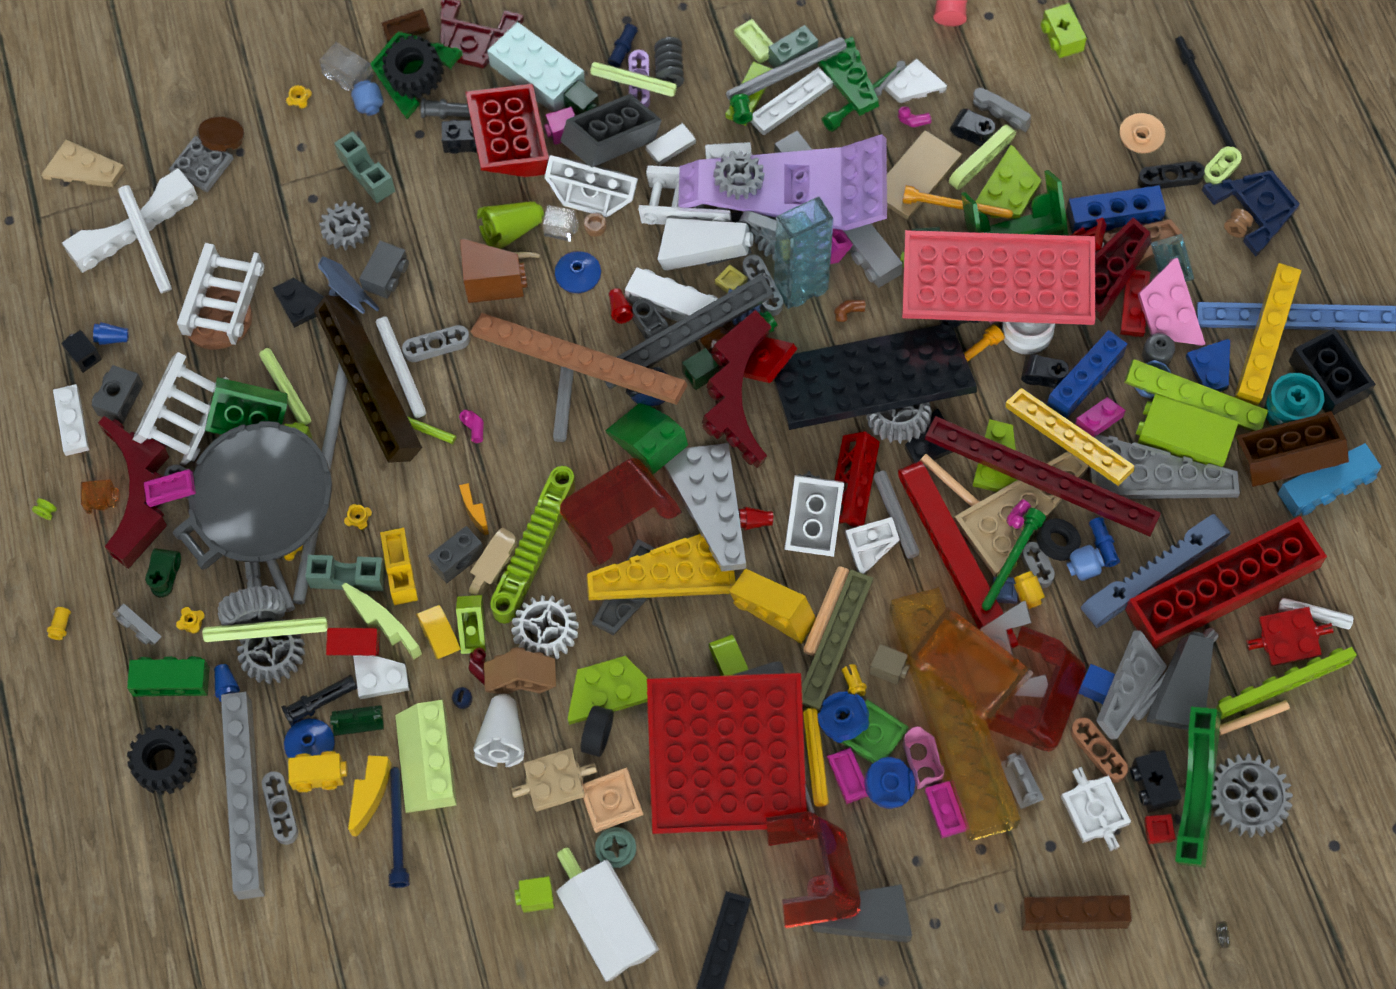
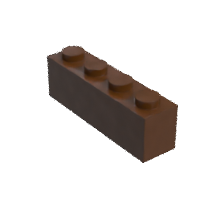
[1020,895,1132,931]

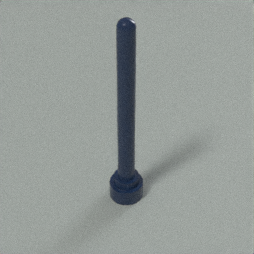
[388,767,410,888]

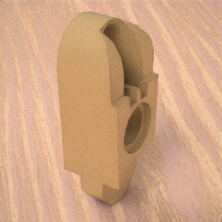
[469,528,518,595]

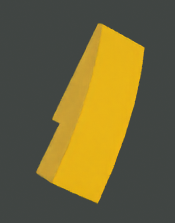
[380,528,418,606]
[348,755,392,836]

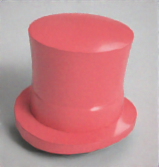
[933,0,967,26]

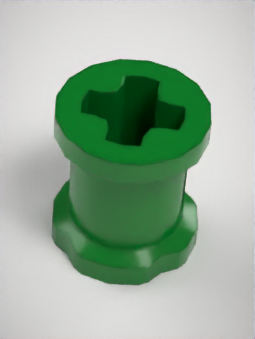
[730,94,753,124]

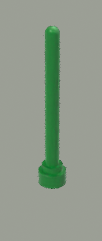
[822,64,906,132]
[982,508,1046,611]

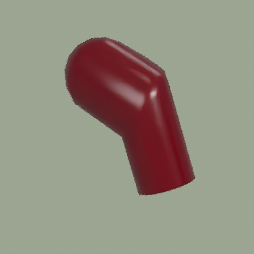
[468,648,486,686]

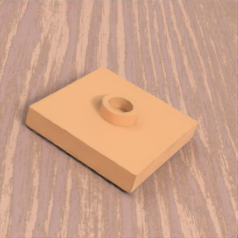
[582,767,644,833]

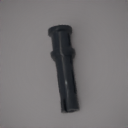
[281,675,357,727]

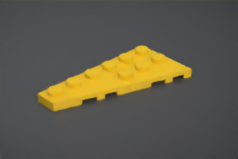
[586,534,736,600]

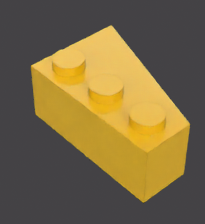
[729,569,816,644]

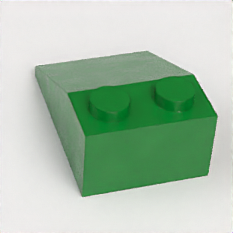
[605,404,688,475]

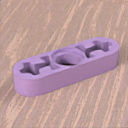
[629,50,650,108]

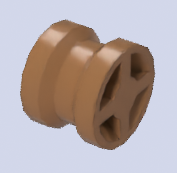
[1224,208,1254,238]

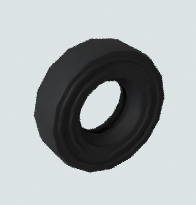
[1037,518,1081,561]

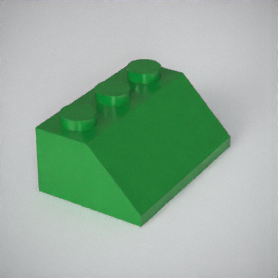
[205,377,288,435]

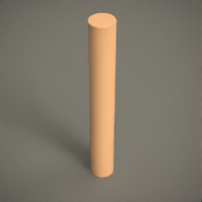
[920,454,980,507]
[1219,700,1290,735]

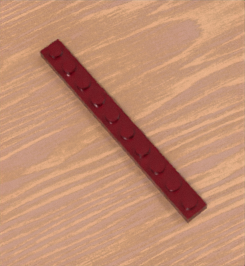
[925,416,1161,537]

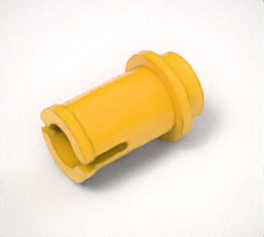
[47,607,71,640]
[841,664,867,696]

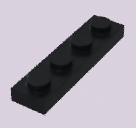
[696,891,751,989]

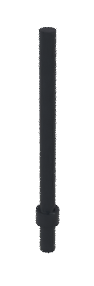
[1175,36,1236,148]

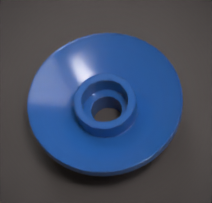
[555,251,601,293]
[284,719,335,758]

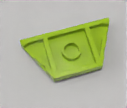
[975,145,1042,219]
[568,656,647,725]

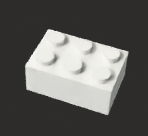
[784,475,844,557]

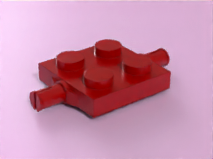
[1246,607,1334,667]

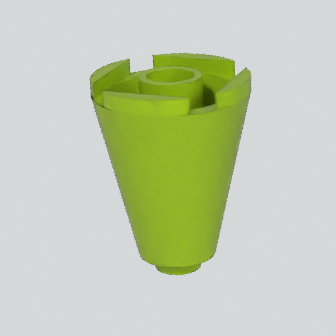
[477,201,544,249]

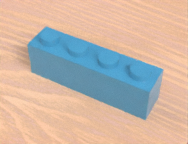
[1278,443,1382,517]

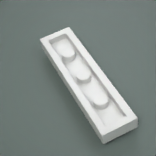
[750,67,833,135]

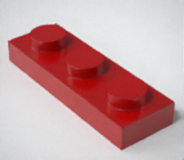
[1120,270,1150,337]

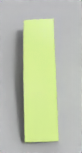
[342,583,422,659]

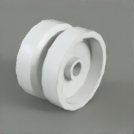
[1002,322,1055,355]

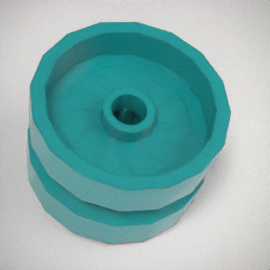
[1264,373,1324,426]

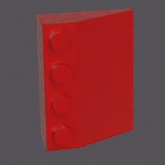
[465,84,549,177]

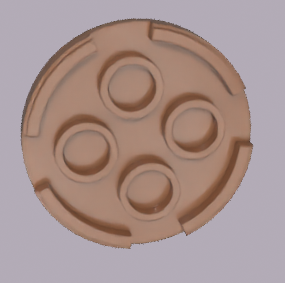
[186,286,252,350]

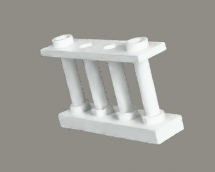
[638,166,732,225]
[177,243,264,345]
[132,352,229,466]

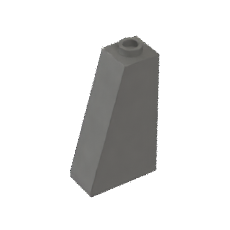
[1147,632,1214,730]
[804,884,912,942]

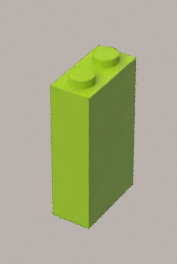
[1136,394,1239,467]

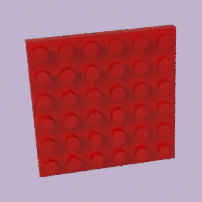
[647,673,807,834]

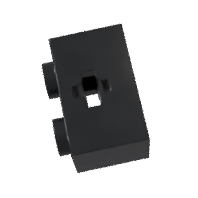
[1130,750,1182,813]

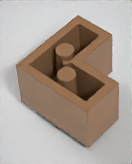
[484,647,556,695]

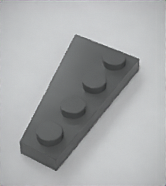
[592,539,656,636]

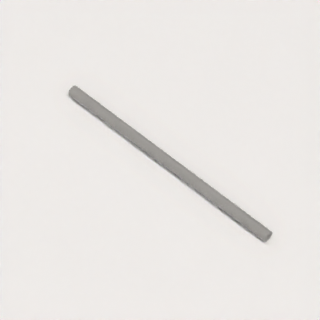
[292,363,348,605]

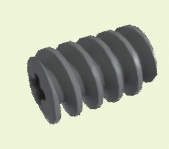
[654,37,684,88]

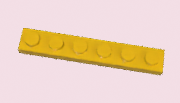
[1005,388,1135,486]

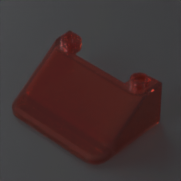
[560,458,682,567]

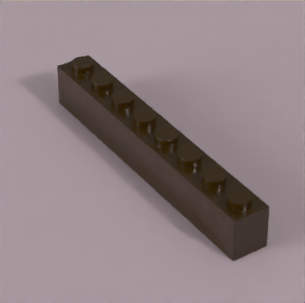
[314,296,423,463]

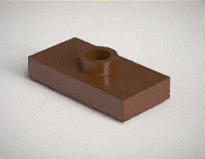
[382,9,431,42]

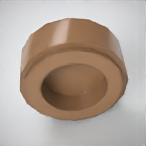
[583,213,607,237]

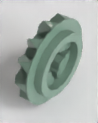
[595,827,636,869]

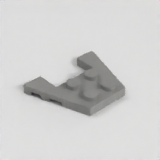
[958,601,1052,698]

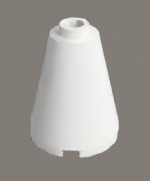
[473,694,525,767]

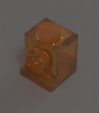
[81,479,120,514]

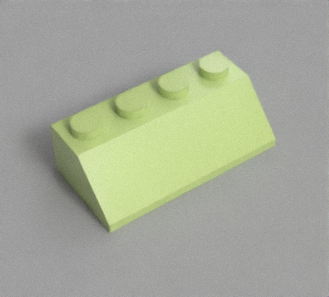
[395,700,457,813]

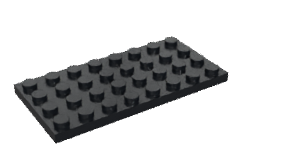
[773,323,977,430]

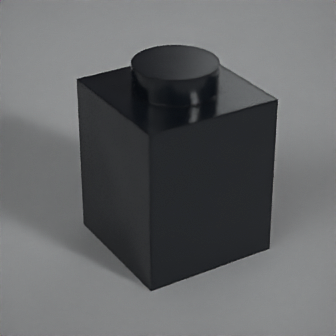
[61,330,102,373]

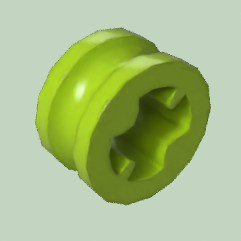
[32,498,57,520]

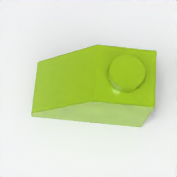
[456,595,486,654]

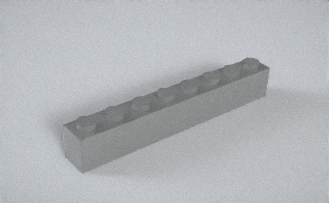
[774,131,903,288]
[221,692,265,900]

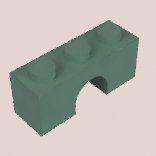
[334,131,395,203]
[305,555,386,591]

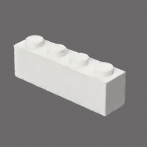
[625,267,718,322]

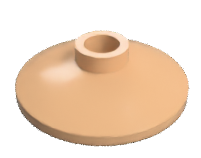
[1119,113,1165,153]

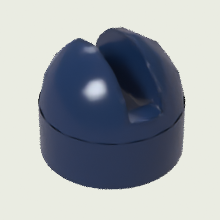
[452,687,473,709]

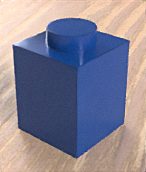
[1078,664,1115,704]

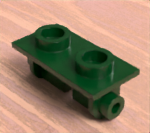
[330,705,384,736]

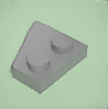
[112,603,162,645]

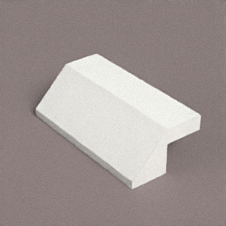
[556,860,659,982]

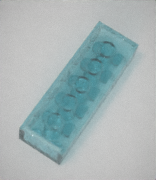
[774,196,834,309]

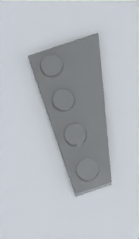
[1096,631,1167,739]

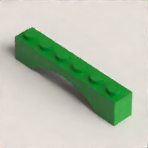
[1175,706,1221,868]

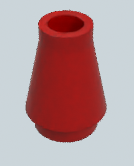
[608,288,633,324]
[738,506,773,531]

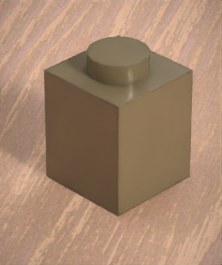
[869,644,910,685]

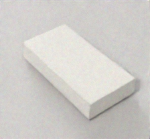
[646,123,696,166]

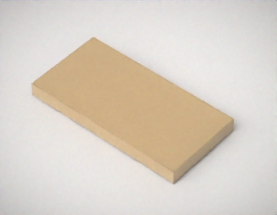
[887,130,962,220]

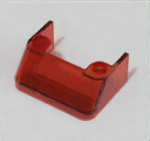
[983,626,1086,751]
[766,811,861,928]

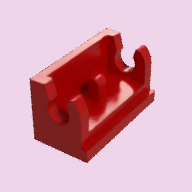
[326,628,381,656]

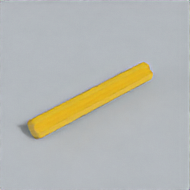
[803,708,829,807]

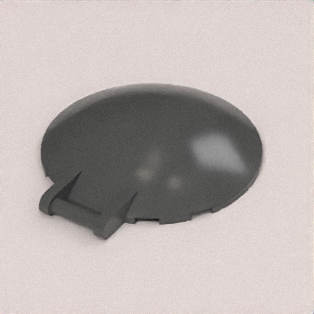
[173,421,332,570]

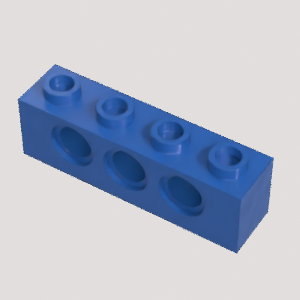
[1066,186,1166,234]
[1047,330,1127,419]

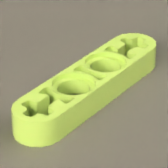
[948,124,1016,190]

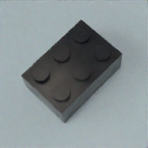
[1288,328,1376,415]

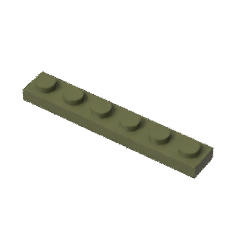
[802,569,874,712]

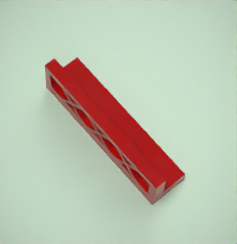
[834,431,880,528]

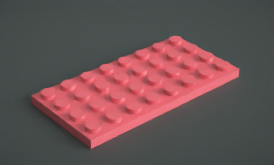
[902,230,1095,325]

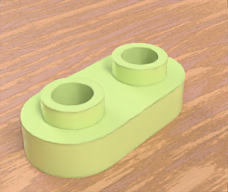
[1203,147,1242,185]

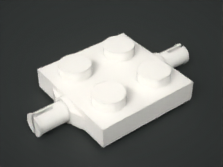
[1061,767,1131,851]

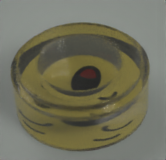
[1215,921,1230,948]

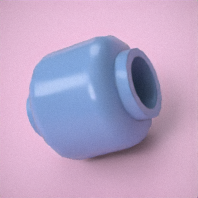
[351,80,384,116]
[1066,545,1105,581]

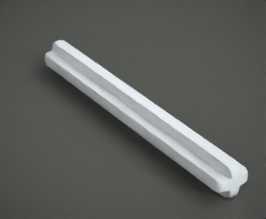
[118,185,172,293]
[376,316,426,418]

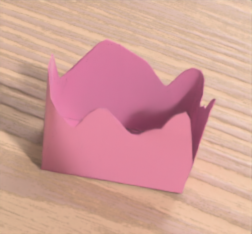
[902,726,944,789]

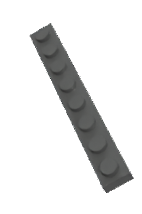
[605,274,774,390]

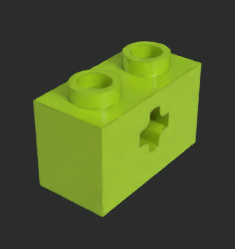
[1041,3,1087,58]

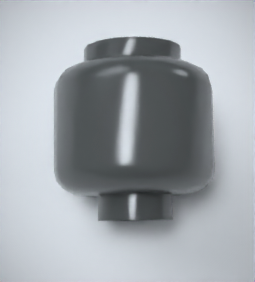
[1142,333,1175,366]

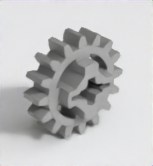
[713,151,765,200]
[320,202,371,250]

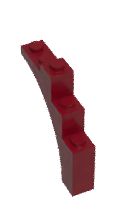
[701,310,771,468]
[98,416,169,569]

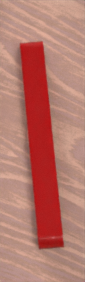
[898,461,1018,649]

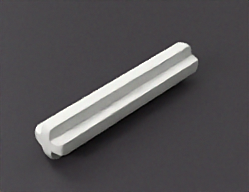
[1278,598,1353,629]

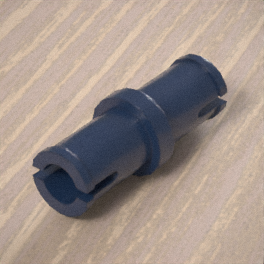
[607,23,638,68]

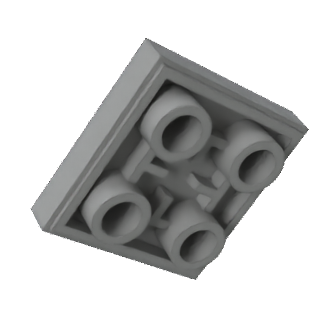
[169,136,234,193]

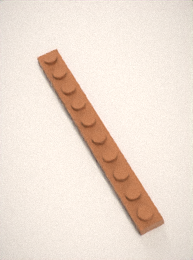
[471,313,688,405]

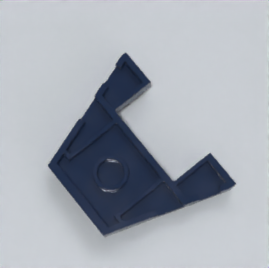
[1202,170,1300,257]

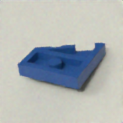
[1186,339,1230,392]

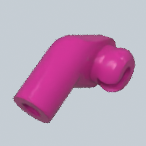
[898,106,931,128]
[1006,499,1031,529]

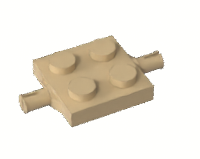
[511,748,597,812]

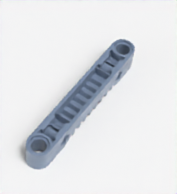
[1081,514,1231,628]

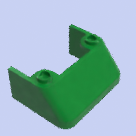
[961,170,1069,236]

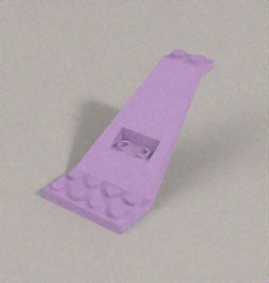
[678,134,887,231]

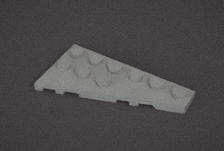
[1089,435,1240,499]
[664,443,746,571]

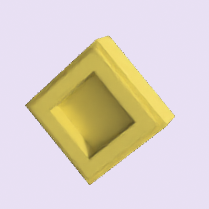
[715,264,748,293]

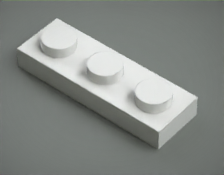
[53,384,89,456]

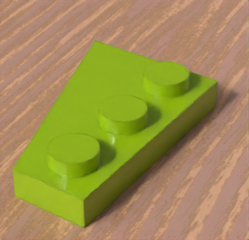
[973,419,1017,492]

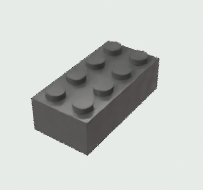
[561,94,661,168]

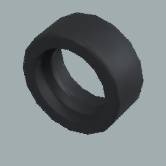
[580,705,614,757]

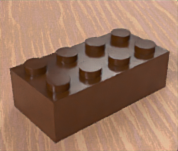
[1236,411,1349,487]

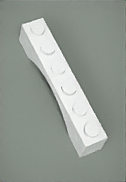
[62,168,198,273]

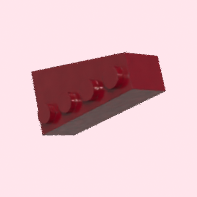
[1095,218,1152,322]

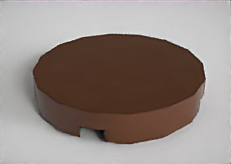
[198,117,244,152]

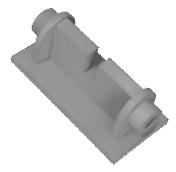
[999,753,1044,809]

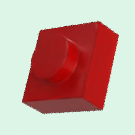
[1144,814,1175,844]

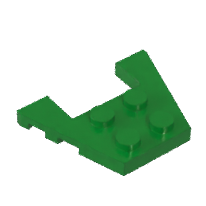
[370,31,463,119]

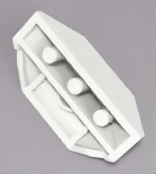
[545,155,638,217]

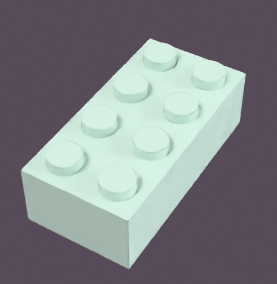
[487,22,585,113]

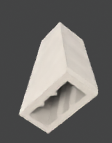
[657,218,754,270]

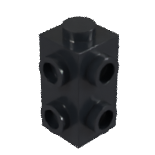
[442,120,477,154]

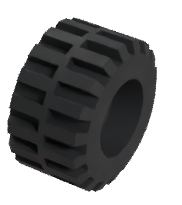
[382,36,444,99]
[127,725,197,795]

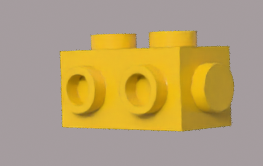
[288,751,348,792]

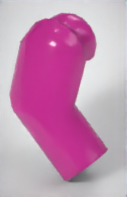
[459,410,484,443]

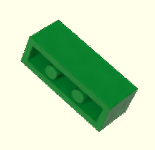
[127,656,210,697]

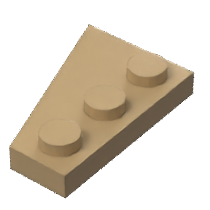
[41,140,125,187]

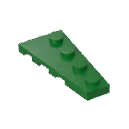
[817,36,879,116]

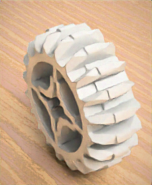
[511,595,579,659]

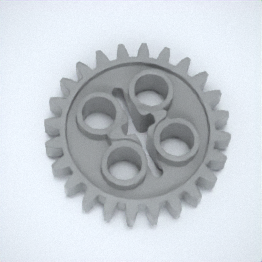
[1212,754,1293,838]

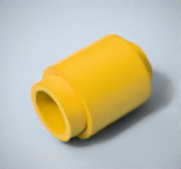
[1013,571,1045,609]

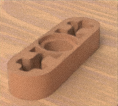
[1071,718,1128,783]

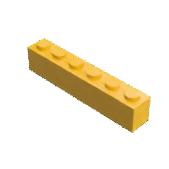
[1234,263,1302,406]

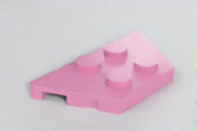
[1138,258,1205,345]

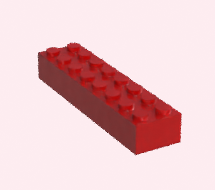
[1125,516,1327,649]

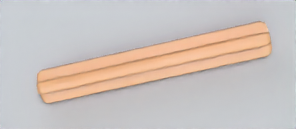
[804,566,850,656]

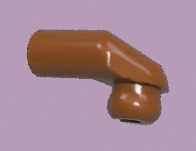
[834,300,865,322]

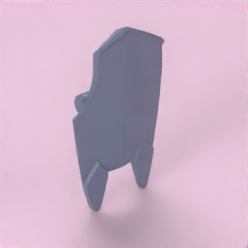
[318,256,379,314]

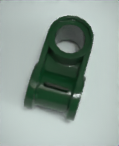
[145,548,181,598]

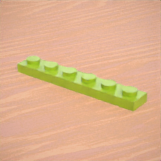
[1124,359,1268,432]
[1216,647,1357,720]

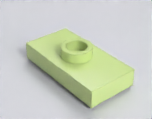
[734,19,773,64]

